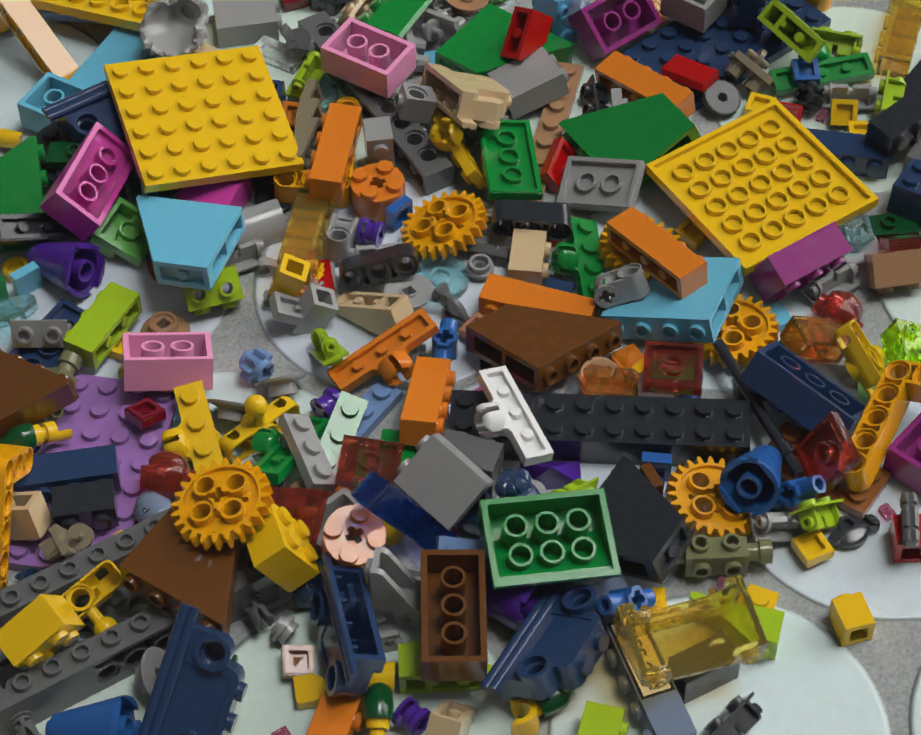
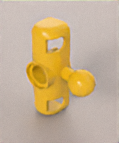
[833,319,885,399]
[219,394,300,463]
[62,560,124,635]

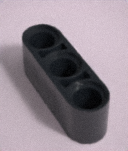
[491,199,571,240]
[339,243,419,292]

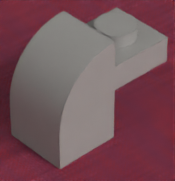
[269,283,339,334]

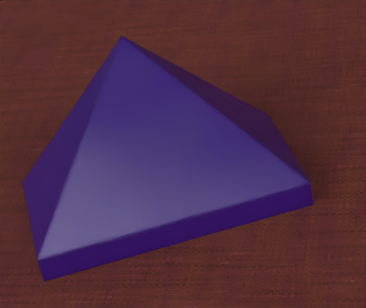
[520,460,581,489]

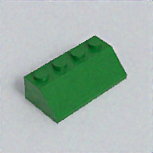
[356,0,433,38]

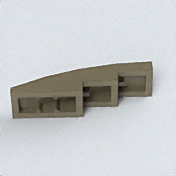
[294,79,324,170]

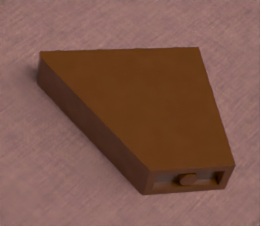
[466,304,622,393]
[0,349,79,440]
[119,507,242,635]

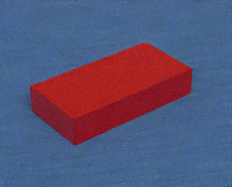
[661,54,719,92]
[540,136,578,194]

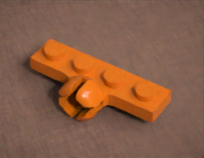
[326,307,439,393]

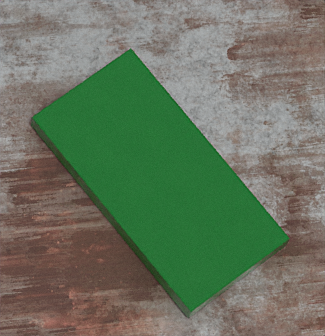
[476,120,543,201]

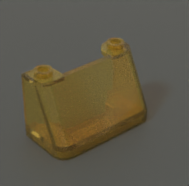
[613,574,768,690]

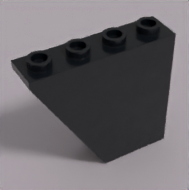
[600,457,692,584]

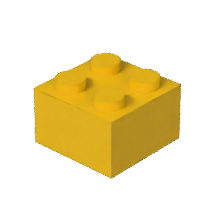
[245,503,320,593]
[0,594,85,668]

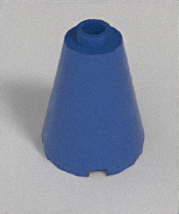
[719,445,782,516]
[45,695,141,735]

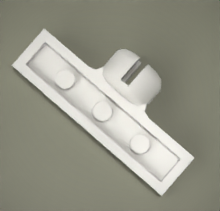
[474,365,554,467]

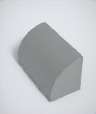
[235,198,290,250]

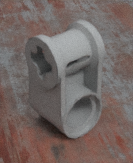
[326,213,360,263]
[594,263,650,308]

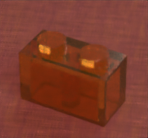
[779,315,851,363]

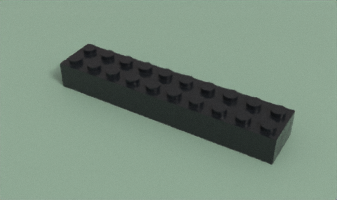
[449,390,750,467]

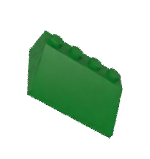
[476,488,621,590]

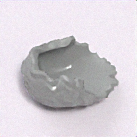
[139,0,209,57]

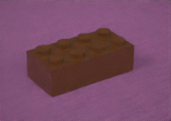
[420,549,488,681]

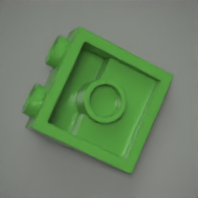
[89,197,149,268]

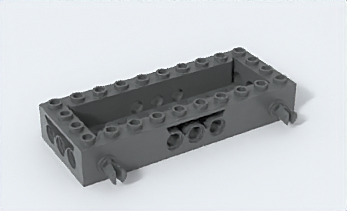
[0,487,280,735]

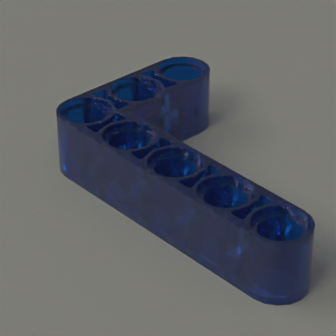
[350,469,459,549]

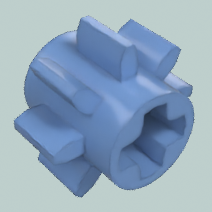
[239,347,274,383]

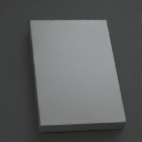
[555,156,646,213]

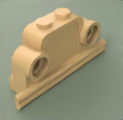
[414,63,512,130]

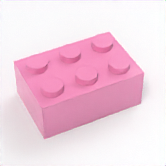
[321,17,416,99]
[122,332,214,393]

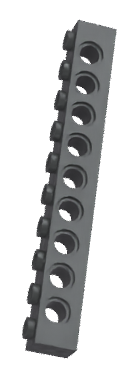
[298,10,456,196]

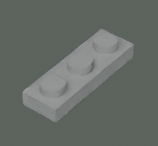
[278,413,339,492]

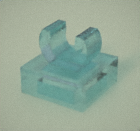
[839,213,875,252]

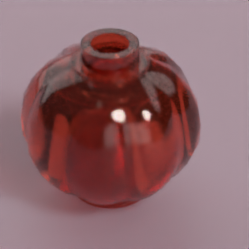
[811,290,864,342]
[140,450,196,503]

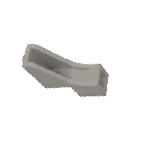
[365,546,421,632]

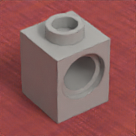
[393,83,438,124]

